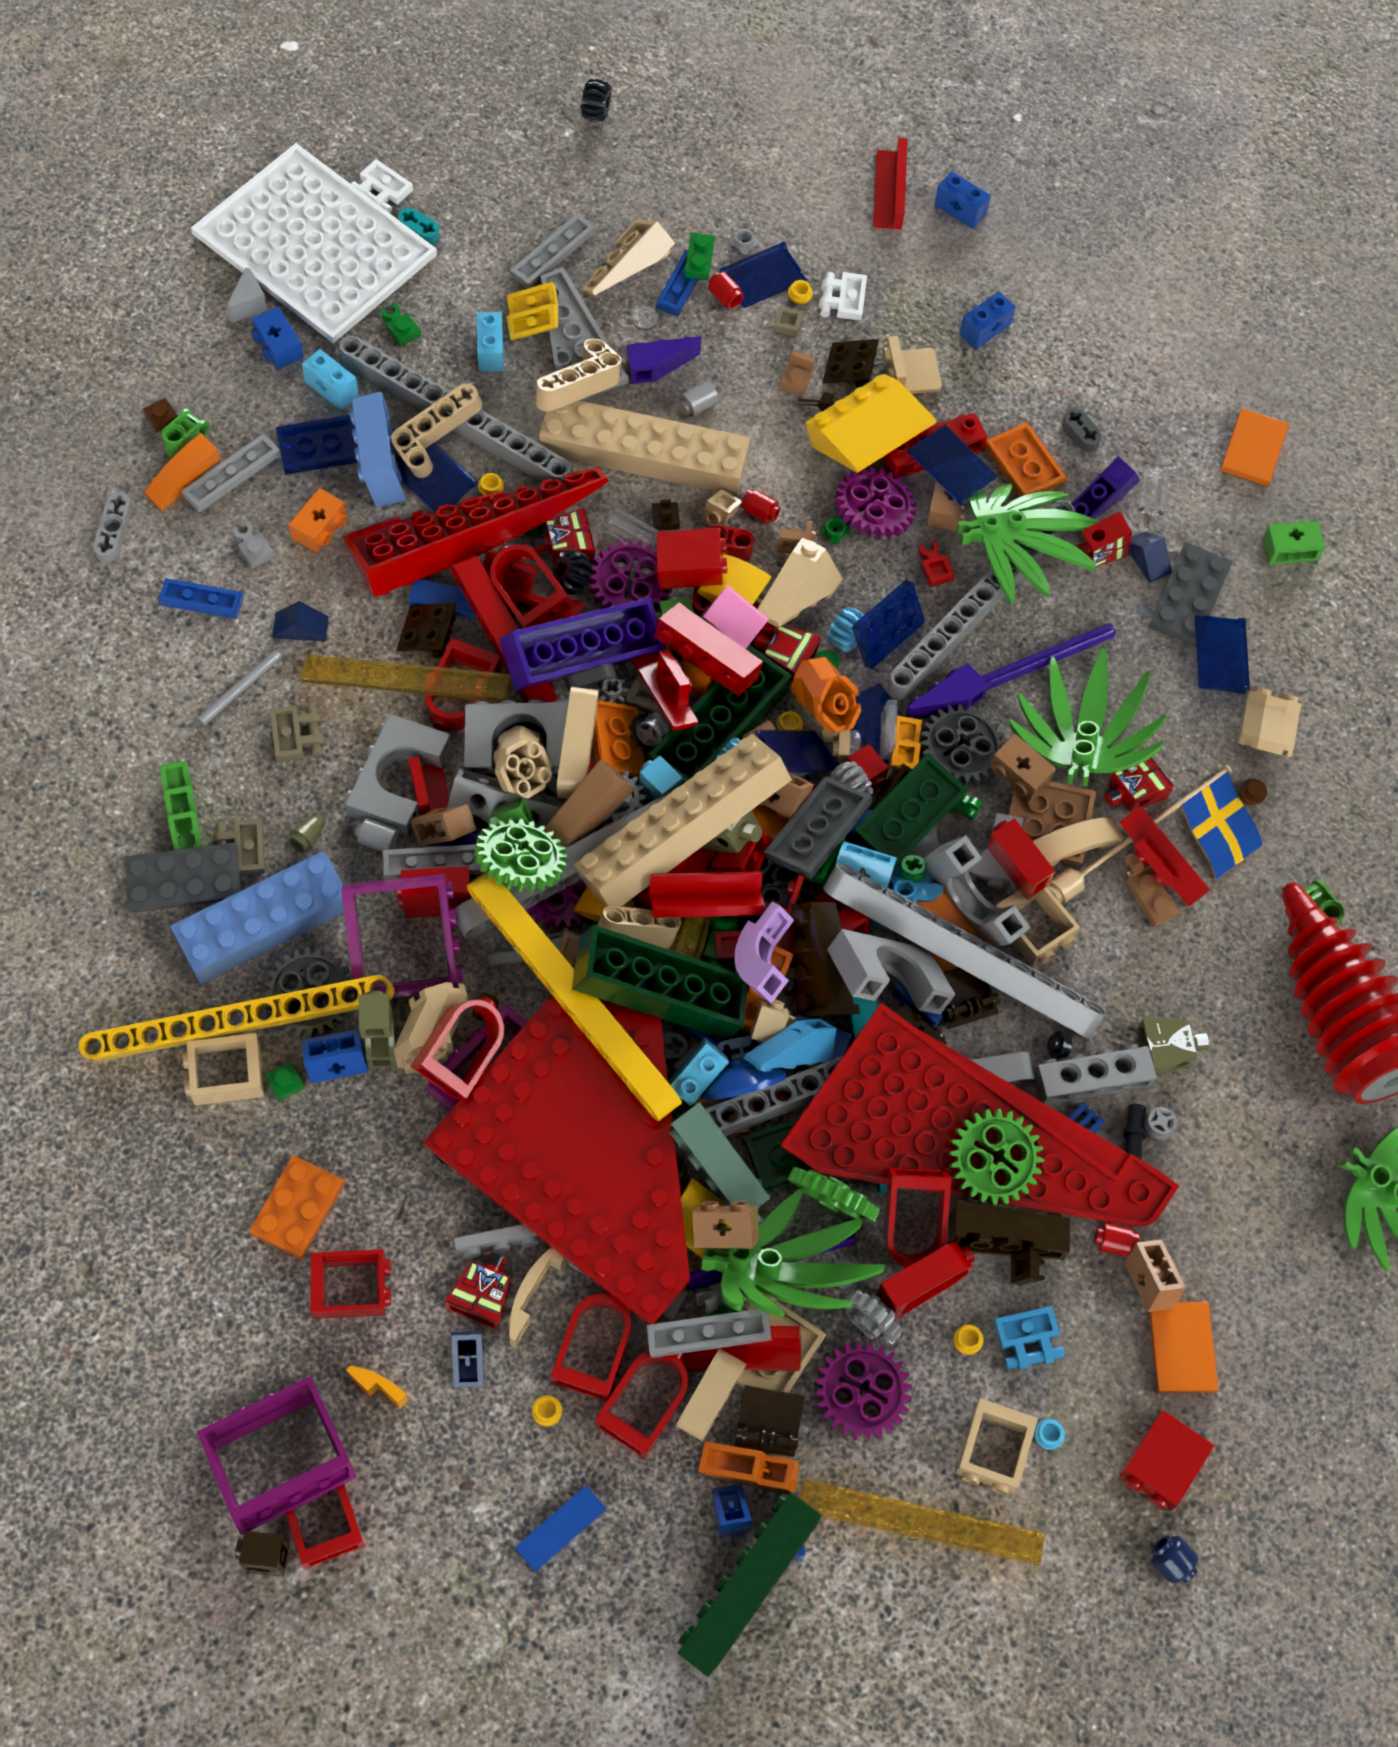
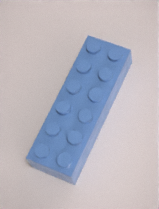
[170,851,344,985]

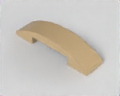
[1033,817,1125,866]
[509,1248,567,1348]

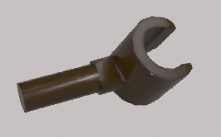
[798,392,835,411]

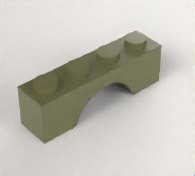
[359,991,397,1069]

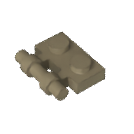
[270,705,324,762]
[213,818,265,875]

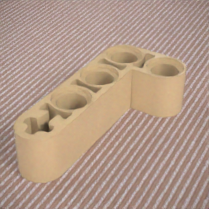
[535,339,621,412]
[391,383,482,478]
[557,687,599,799]

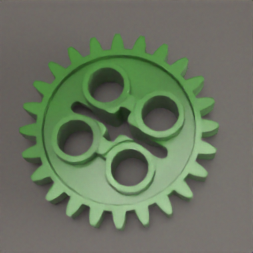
[474,818,567,893]
[947,1109,1044,1205]
[788,1167,880,1222]

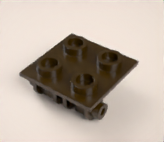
[823,339,879,388]
[397,603,456,659]
[942,967,1000,1030]
[734,1385,805,1457]

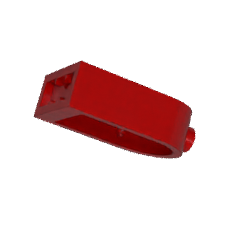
[490,544,575,628]
[425,638,502,732]
[410,996,504,1100]
[884,1168,952,1270]
[876,1242,975,1321]
[551,1290,631,1402]
[595,1351,688,1459]

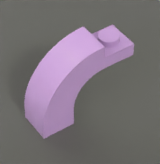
[735,902,794,1003]

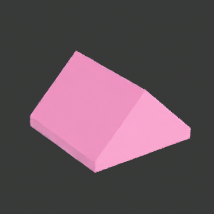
[700,585,768,649]

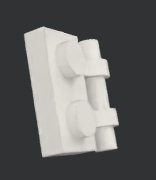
[351,159,413,213]
[819,272,867,321]

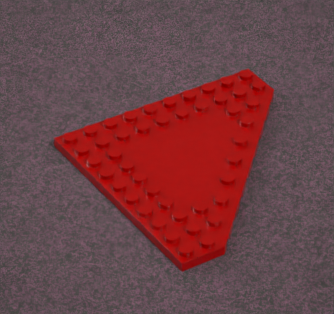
[423,968,690,1325]

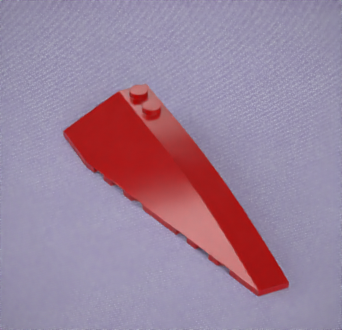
[343,467,608,597]

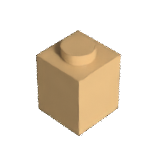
[750,1000,790,1042]

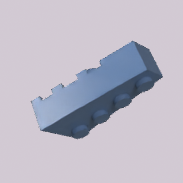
[349,391,406,508]

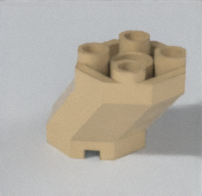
[1236,686,1302,757]
[493,726,552,799]
[393,982,468,1074]

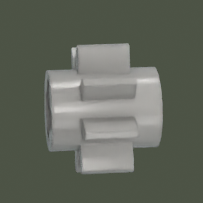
[595,678,629,704]

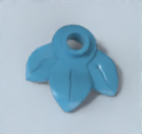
[890,864,944,903]

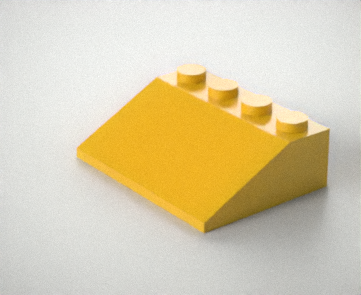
[805,374,936,473]

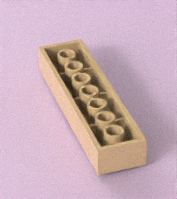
[539,401,750,496]
[574,734,792,907]

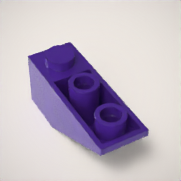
[626,336,701,384]
[1071,456,1140,519]
[906,663,989,720]

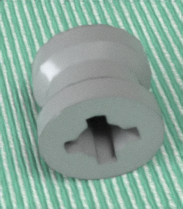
[1144,1107,1177,1141]

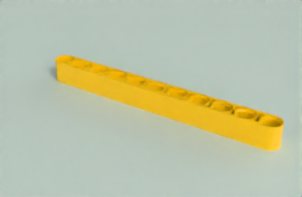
[466,871,682,1121]
[78,975,394,1062]

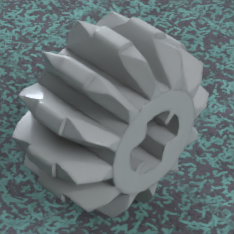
[829,761,873,795]

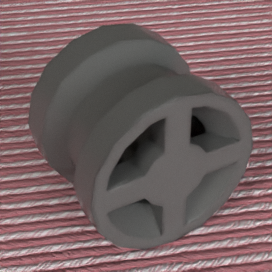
[636,712,671,746]

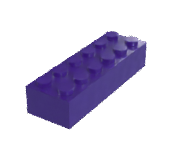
[499,598,667,691]

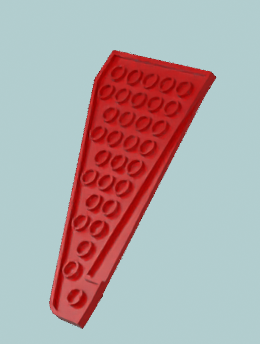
[779,1003,1179,1227]

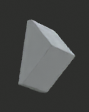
[227,267,267,322]

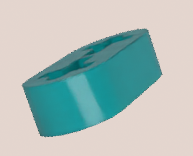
[398,208,440,244]

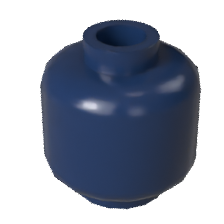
[1152,1535,1198,1583]

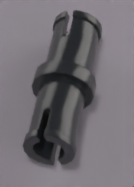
[1123,1104,1146,1160]

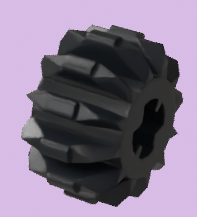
[581,79,612,122]
[551,549,593,595]

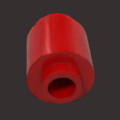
[708,272,744,309]
[741,489,780,524]
[1094,1222,1139,1257]

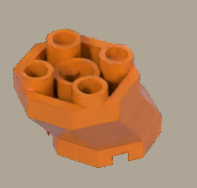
[791,657,861,733]

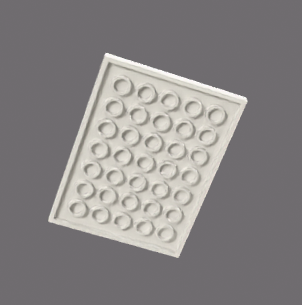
[191,143,437,344]

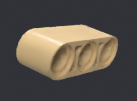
[597,906,681,949]
[676,1349,746,1442]

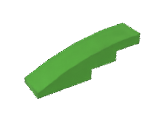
[159,760,203,850]

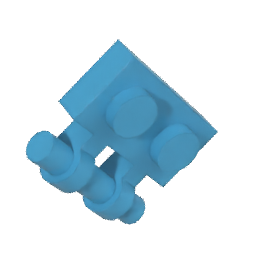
[993,1306,1065,1370]

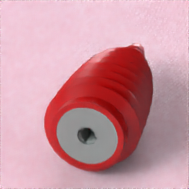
[1281,882,1398,1104]

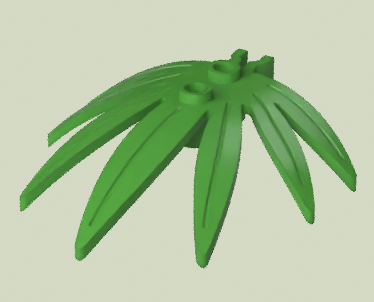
[957,484,1099,605]
[1009,648,1166,787]
[1339,1126,1398,1271]
[701,1178,885,1317]

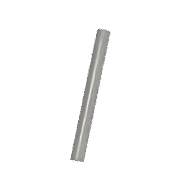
[197,649,282,726]

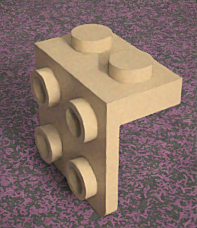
[882,336,942,394]

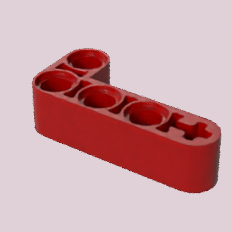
[692,525,754,617]

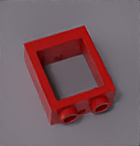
[310,1249,391,1319]
[286,1484,365,1569]

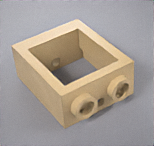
[995,887,1080,967]
[182,1033,264,1105]
[955,1398,1038,1495]

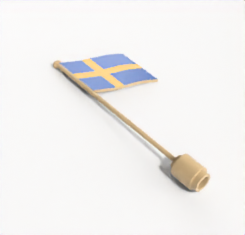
[1048,765,1263,905]

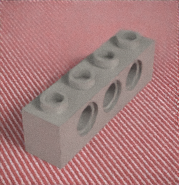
[447,768,565,827]
[1034,1045,1157,1105]

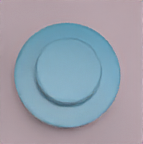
[1034,1419,1065,1450]

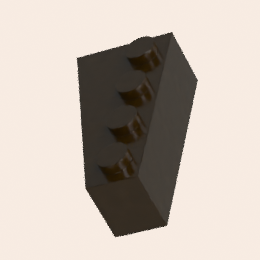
[792,902,861,1017]
[948,1201,1070,1260]

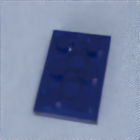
[276,415,358,475]
[852,580,925,669]

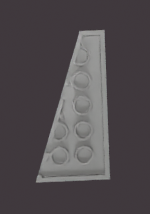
[541,267,629,401]

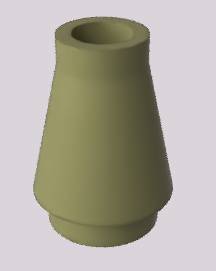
[287,813,326,853]

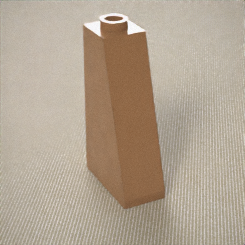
[544,759,635,848]

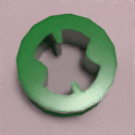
[900,855,926,883]

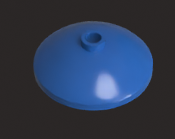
[701,1057,786,1100]

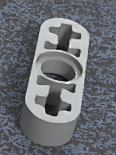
[93,492,132,563]

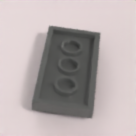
[1148,542,1233,646]
[764,776,872,880]
[125,843,241,913]

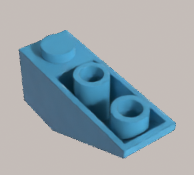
[744,1019,837,1072]

